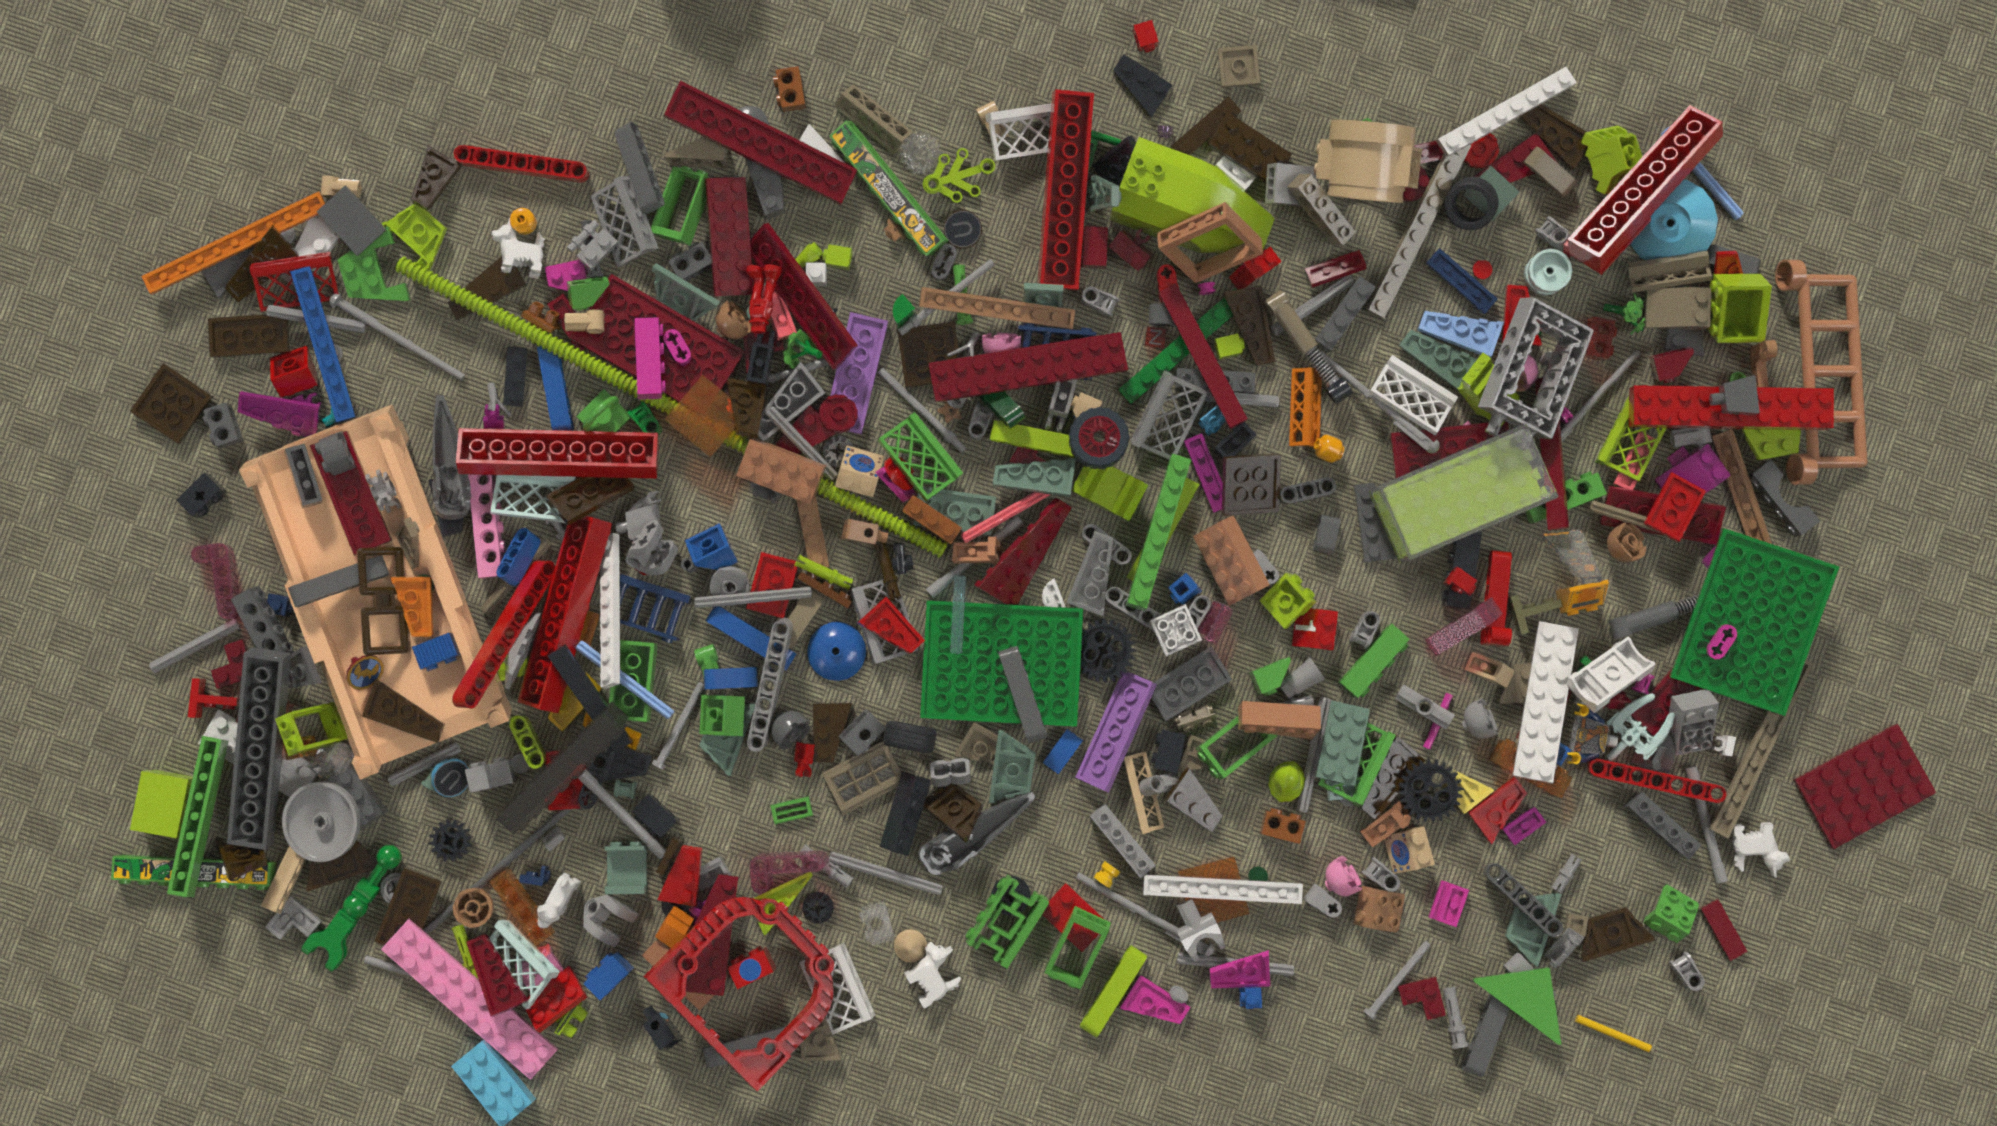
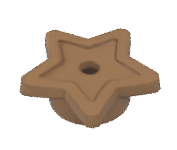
[884,218,906,242]
[938,401,962,423]

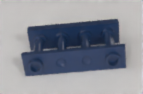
[1018,323,1096,381]
[619,574,693,644]

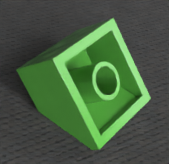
[1249,657,1291,696]
[699,695,745,736]

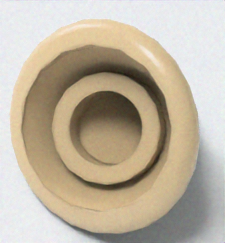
[894,929,927,963]

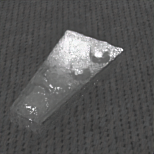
[1542,530,1602,584]

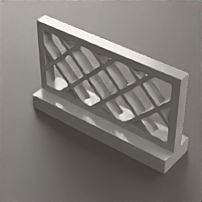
[590,176,658,267]
[1131,370,1208,459]
[850,579,919,665]

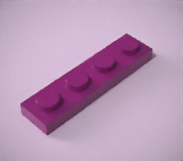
[1184,433,1223,513]

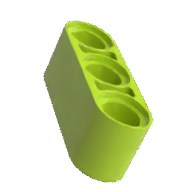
[509,715,546,769]

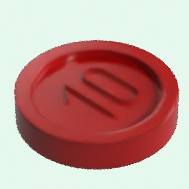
[1472,260,1492,280]

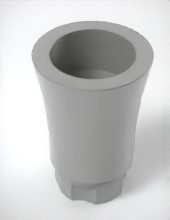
[1280,657,1325,699]

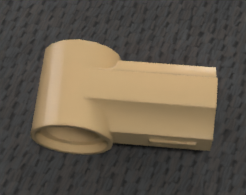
[976,101,1009,142]
[321,176,362,198]
[565,310,604,334]

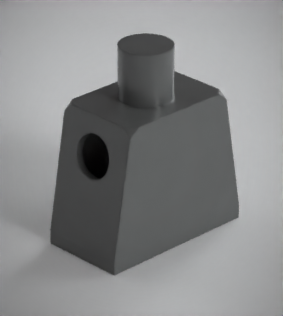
[1709,375,1760,415]

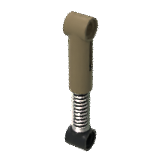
[1264,290,1353,405]

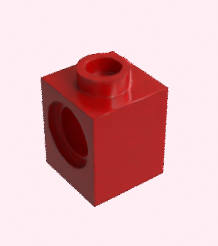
[1132,20,1159,53]

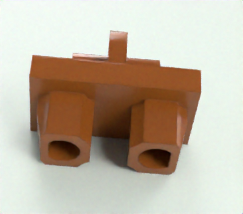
[521,301,561,333]

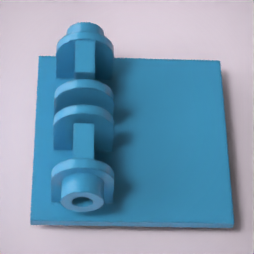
[1198,405,1226,436]

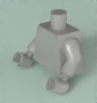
[616,491,667,552]

